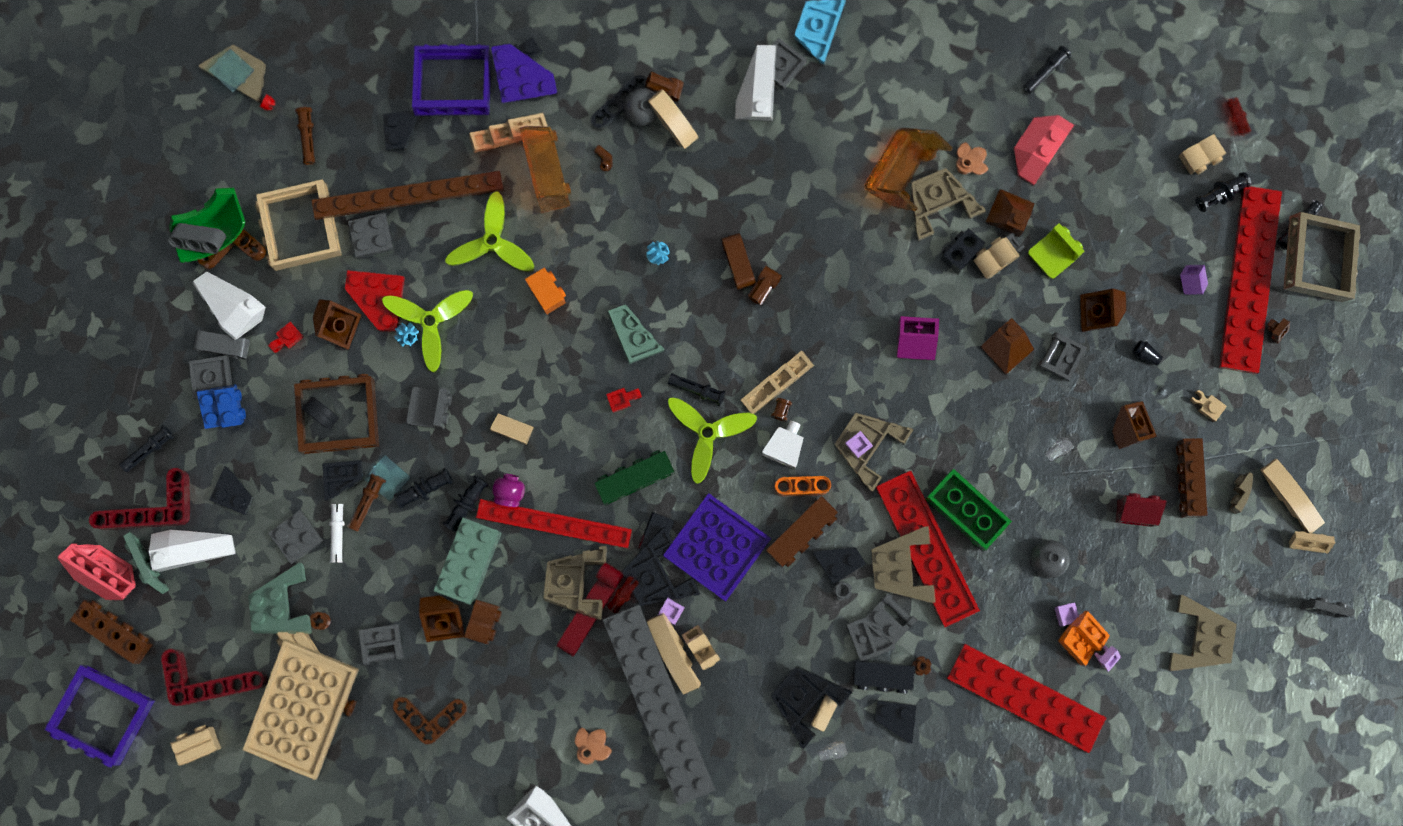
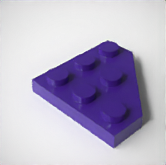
[491,43,557,103]

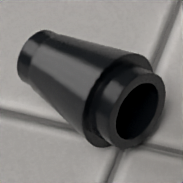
[1133,340,1163,366]

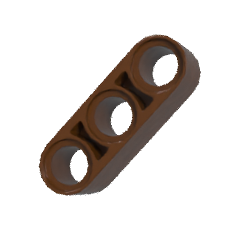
[721,233,756,290]

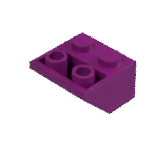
[896,316,939,361]

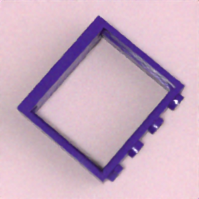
[412,44,491,115]
[45,665,155,767]

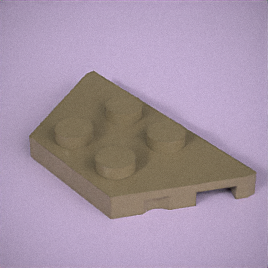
[199,45,266,104]

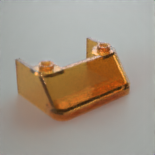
[519,126,571,213]
[865,128,953,211]

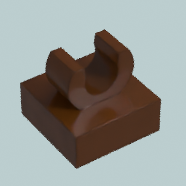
[1267,318,1290,344]

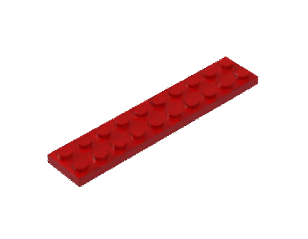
[1219,186,1282,374]

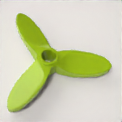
[445,192,534,272]
[382,290,473,372]
[668,398,757,484]

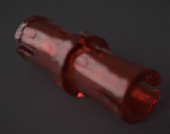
[1226,97,1252,136]
[608,577,638,613]

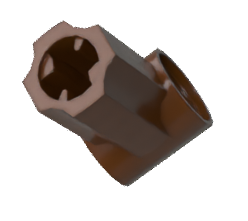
[645,72,684,102]
[748,265,782,306]

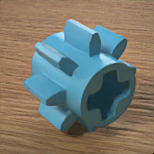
[646,241,669,265]
[394,322,419,346]

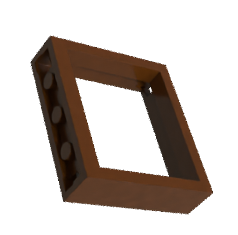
[294,374,379,455]

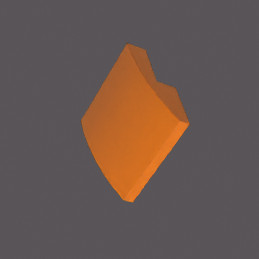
[1058,611,1110,666]

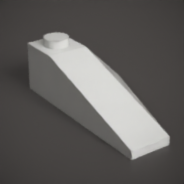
[735,45,776,121]
[193,272,266,340]
[149,530,236,572]
[506,786,571,826]

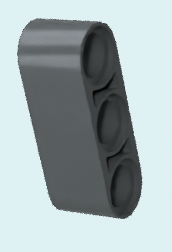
[168,223,226,254]
[192,330,251,360]

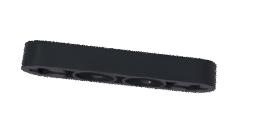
[591,75,647,131]

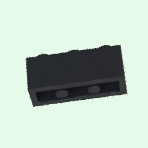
[852,661,915,694]

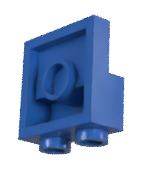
[197,384,246,429]

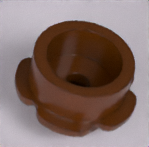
[912,656,932,676]

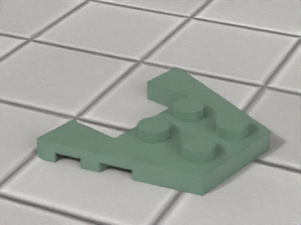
[248,562,312,634]

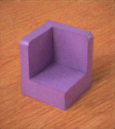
[1180,265,1208,294]

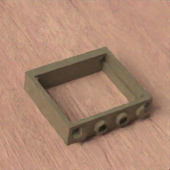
[1284,212,1360,302]

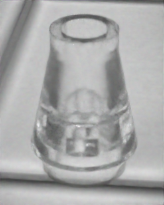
[1044,435,1074,462]
[818,739,848,762]

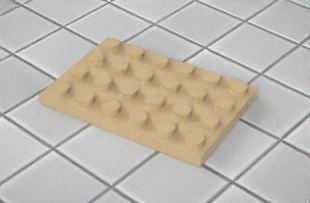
[243,639,359,780]

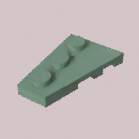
[607,304,665,364]
[123,532,169,594]

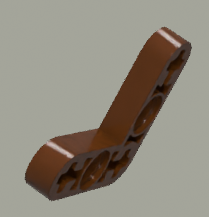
[198,229,266,269]
[393,697,468,744]

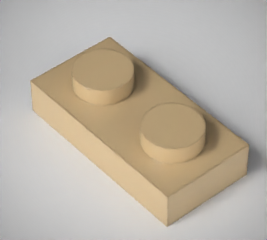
[1289,531,1335,553]

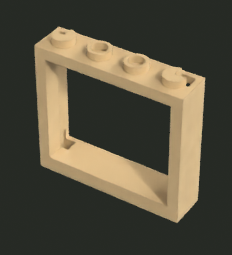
[255,179,342,271]

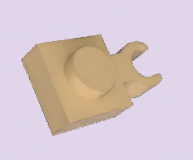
[1190,390,1227,422]

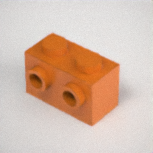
[525,267,566,315]

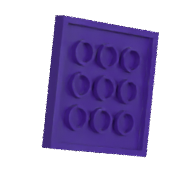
[663,493,771,602]

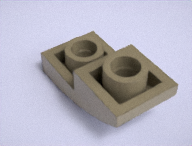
[1229,472,1253,514]

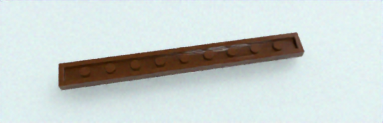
[312,171,503,220]

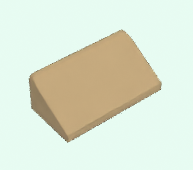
[490,413,534,445]
[811,694,837,731]

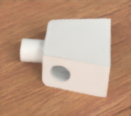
[762,421,803,470]

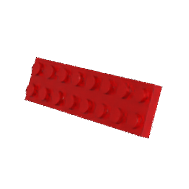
[876,470,980,628]
[947,644,1106,753]

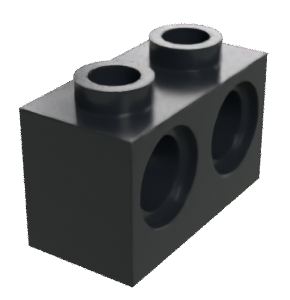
[941,228,985,274]

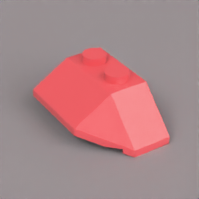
[1014,115,1074,186]
[58,544,136,600]

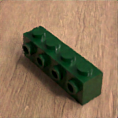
[594,450,675,506]

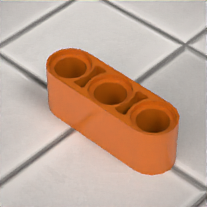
[774,476,831,497]

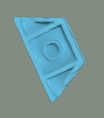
[794,0,846,64]

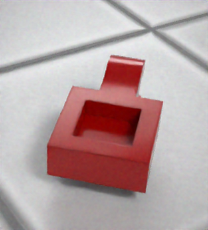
[268,321,304,354]
[606,388,642,413]

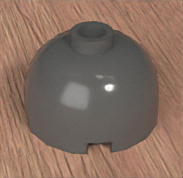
[623,88,658,126]
[1030,540,1070,579]

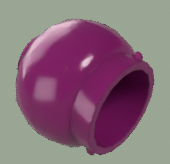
[492,474,525,507]

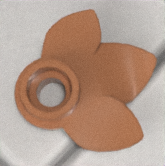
[956,142,988,175]
[575,728,612,765]

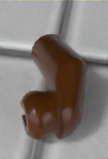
[594,145,613,172]

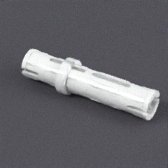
[329,504,345,563]

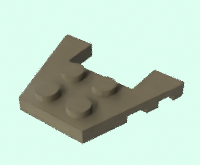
[911,168,986,241]
[834,413,914,492]
[871,526,936,603]
[544,546,607,619]
[1168,595,1237,671]

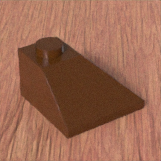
[985,189,1035,237]
[1080,288,1126,332]
[313,299,361,350]
[980,318,1034,375]
[1112,401,1157,449]
[419,595,465,642]

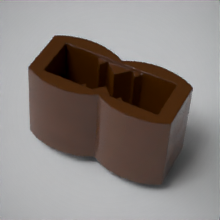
[465,600,502,644]

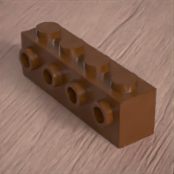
[1176,438,1208,518]
[766,496,838,568]
[70,600,153,664]

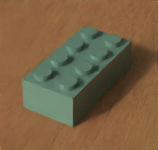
[434,518,502,606]

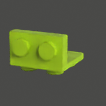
[1028,223,1085,279]

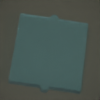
[209,49,254,92]
[364,456,411,501]

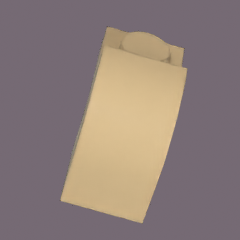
[682,625,720,670]

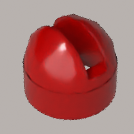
[259,94,275,111]

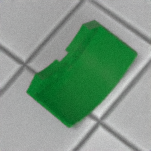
[169,188,245,263]

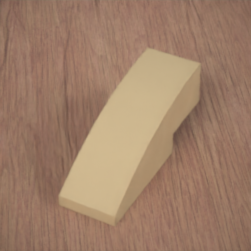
[648,89,698,149]

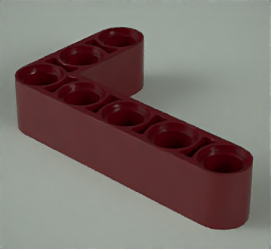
[89,468,190,530]
[556,562,624,657]
[161,649,269,706]

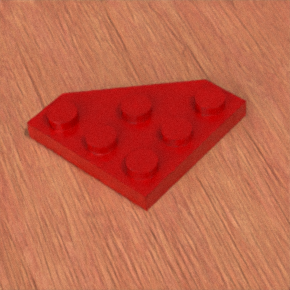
[345,270,405,333]

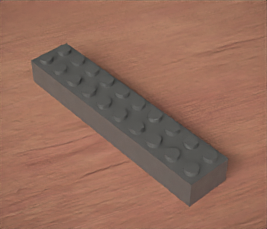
[603,605,715,806]

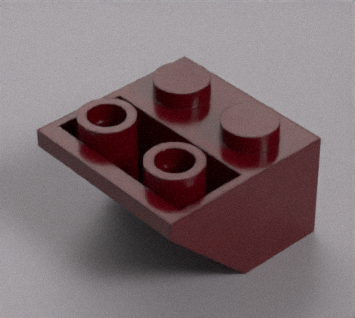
[1116,493,1166,527]

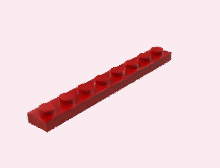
[476,499,632,549]

